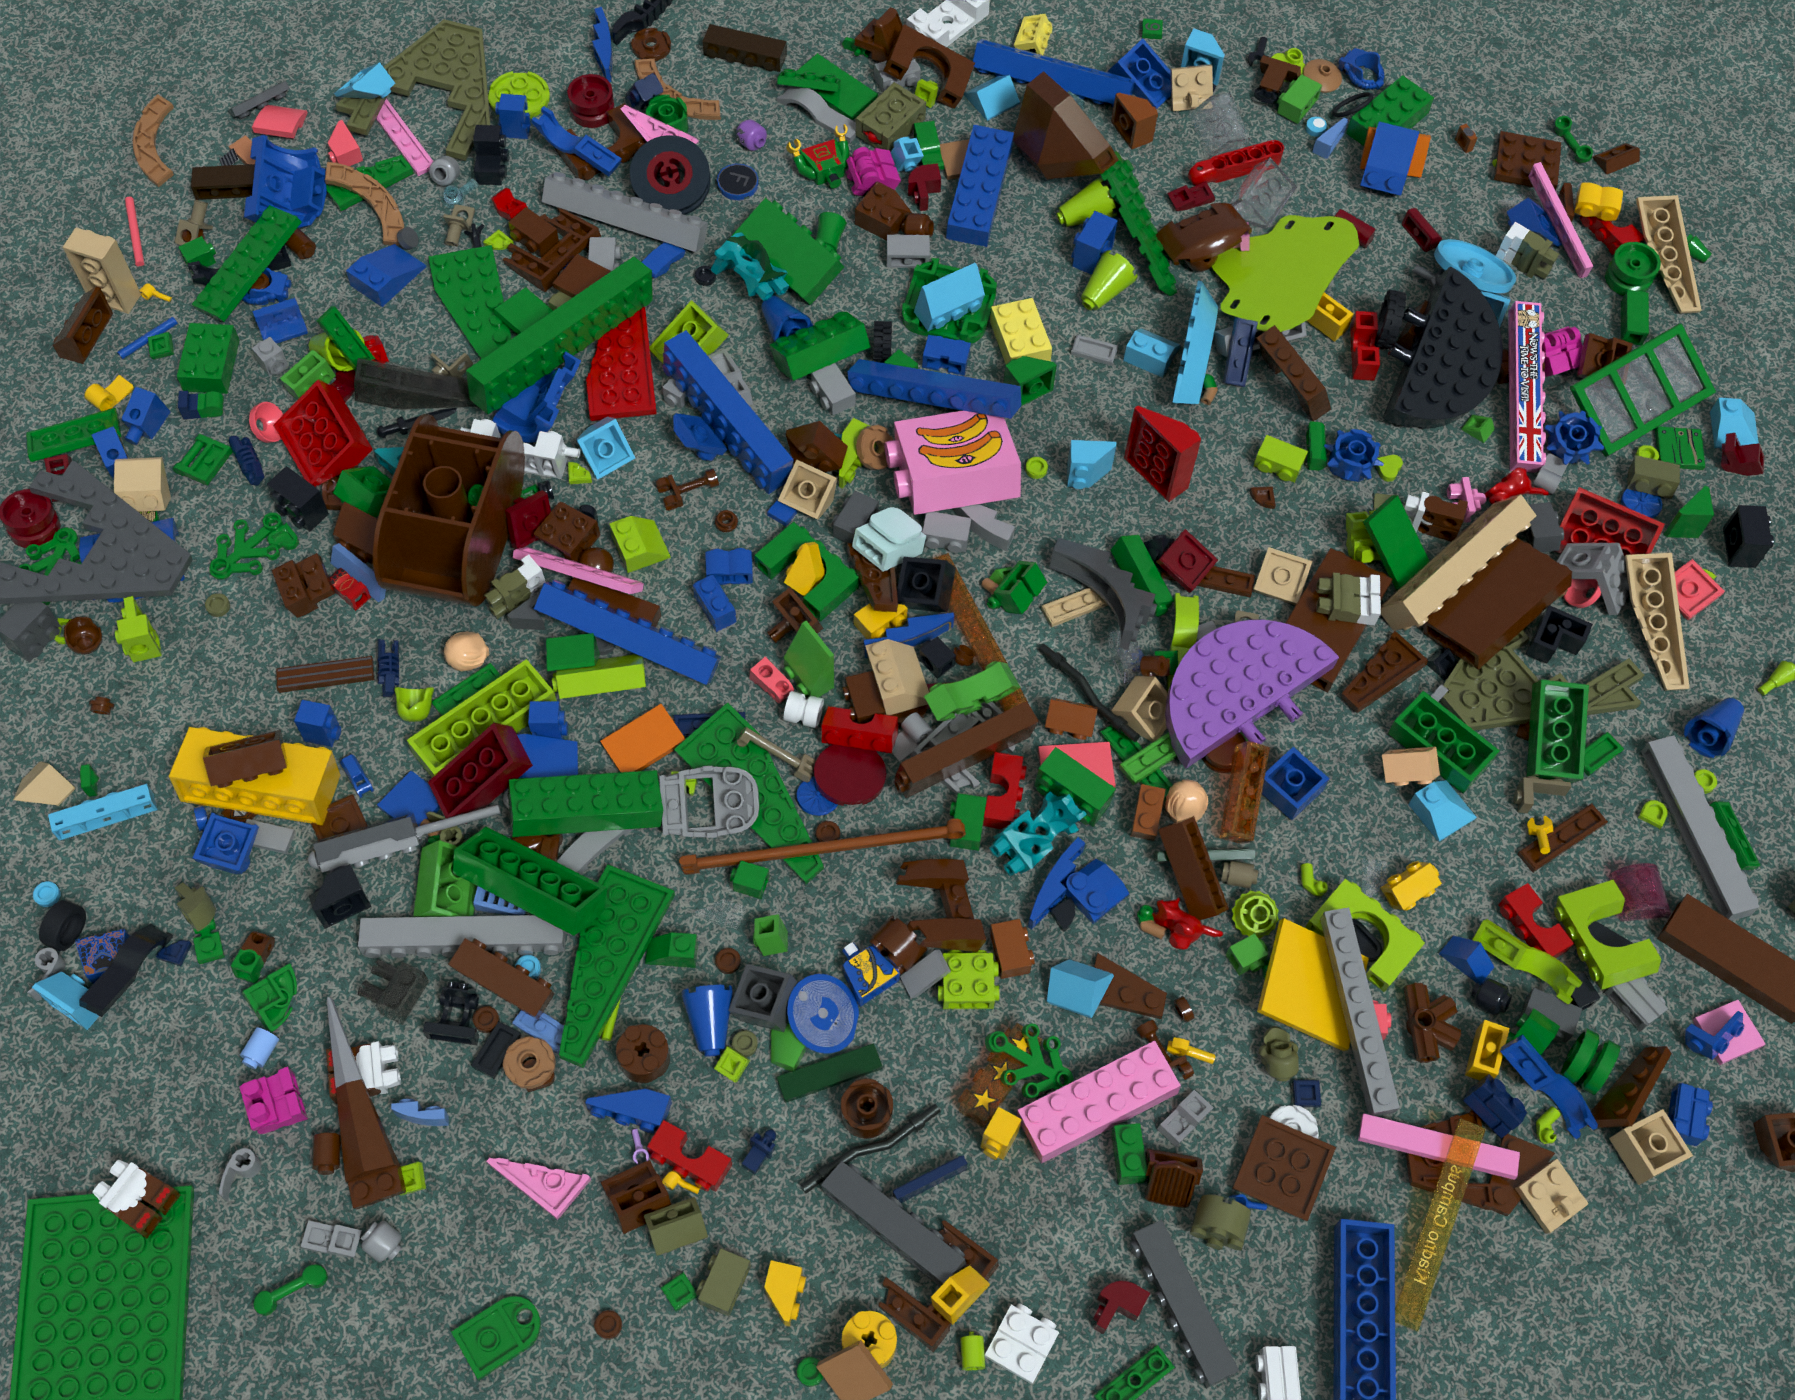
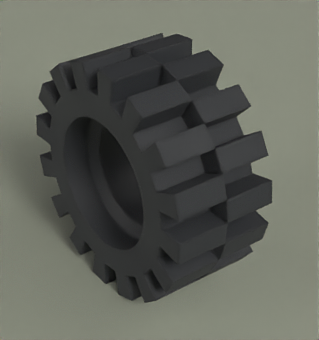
[874,321,892,361]

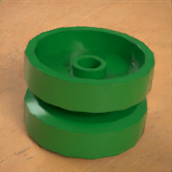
[1605,242,1661,296]
[1560,1028,1621,1095]

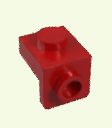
[491,188,528,220]
[363,335,389,366]

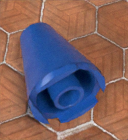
[761,296,813,342]
[1684,698,1744,758]
[682,985,733,1057]

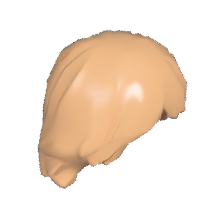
[443,631,489,671]
[1165,779,1208,822]

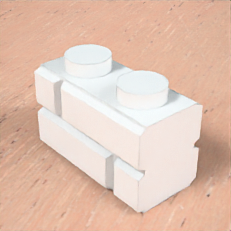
[1256,1346,1301,1400]

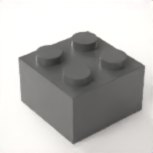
[0,602,62,663]
[728,964,798,1032]

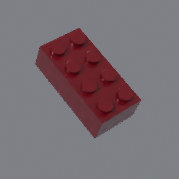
[428,723,533,824]

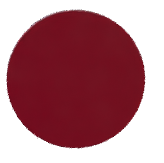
[814,744,886,806]

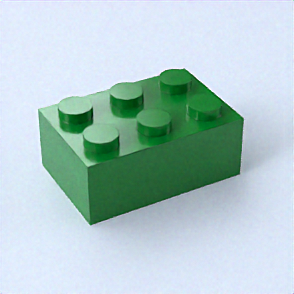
[177,323,240,394]
[1034,747,1116,827]

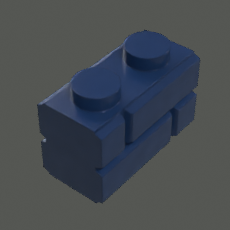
[625,73,663,111]
[1463,1074,1527,1138]

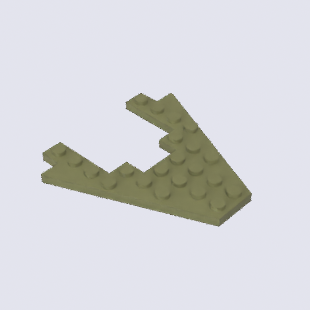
[336,19,491,161]
[1440,590,1645,731]

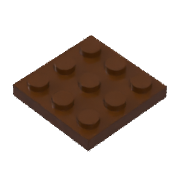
[1494,131,1561,191]
[1232,1115,1336,1222]

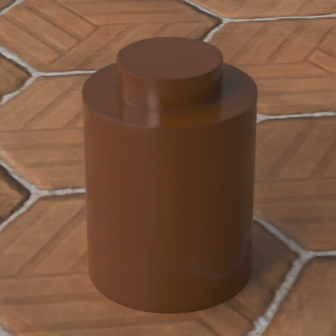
[285,228,316,259]
[312,1133,340,1175]

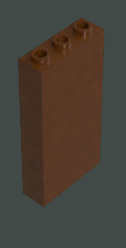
[1424,538,1572,670]
[1286,548,1393,693]

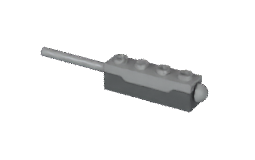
[308,804,501,873]

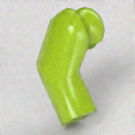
[1300,863,1328,896]
[1536,1106,1561,1144]

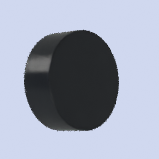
[695,266,716,286]

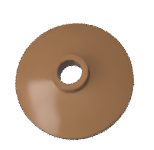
[1303,59,1342,93]

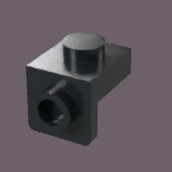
[1144,535,1175,568]

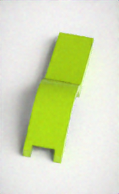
[1166,593,1199,693]
[1473,919,1583,1004]

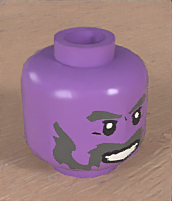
[736,119,767,151]

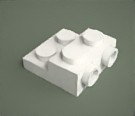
[985,1304,1059,1384]

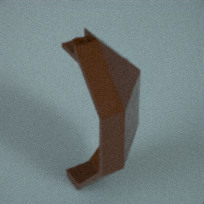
[1013,71,1119,179]

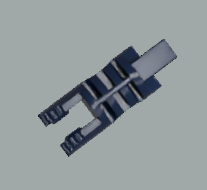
[229,435,264,486]
[378,639,399,698]

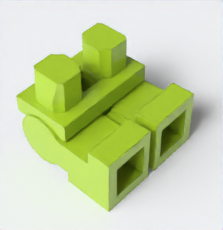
[1346,510,1381,563]

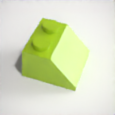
[609,516,671,573]

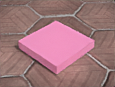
[1693,1000,1766,1065]

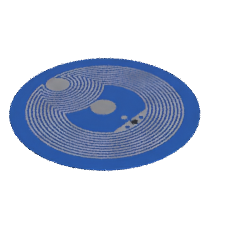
[787,974,859,1054]

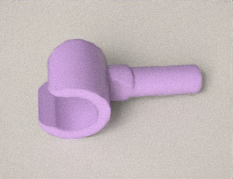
[632,1129,649,1165]

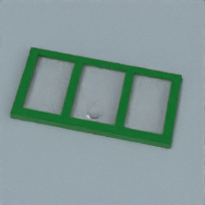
[1570,323,1716,457]

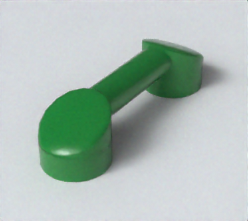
[1554,116,1593,163]
[254,1264,328,1316]

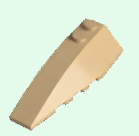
[1636,195,1702,313]
[1625,553,1690,691]

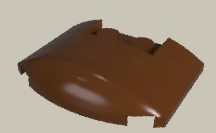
[1156,203,1252,265]

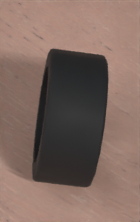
[39,900,86,951]

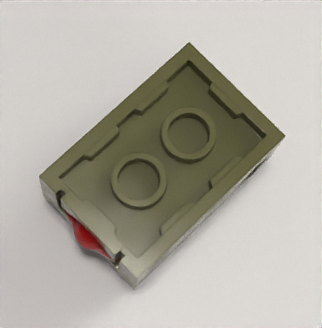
[856,82,926,152]

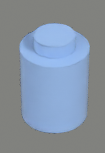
[240,1027,279,1069]

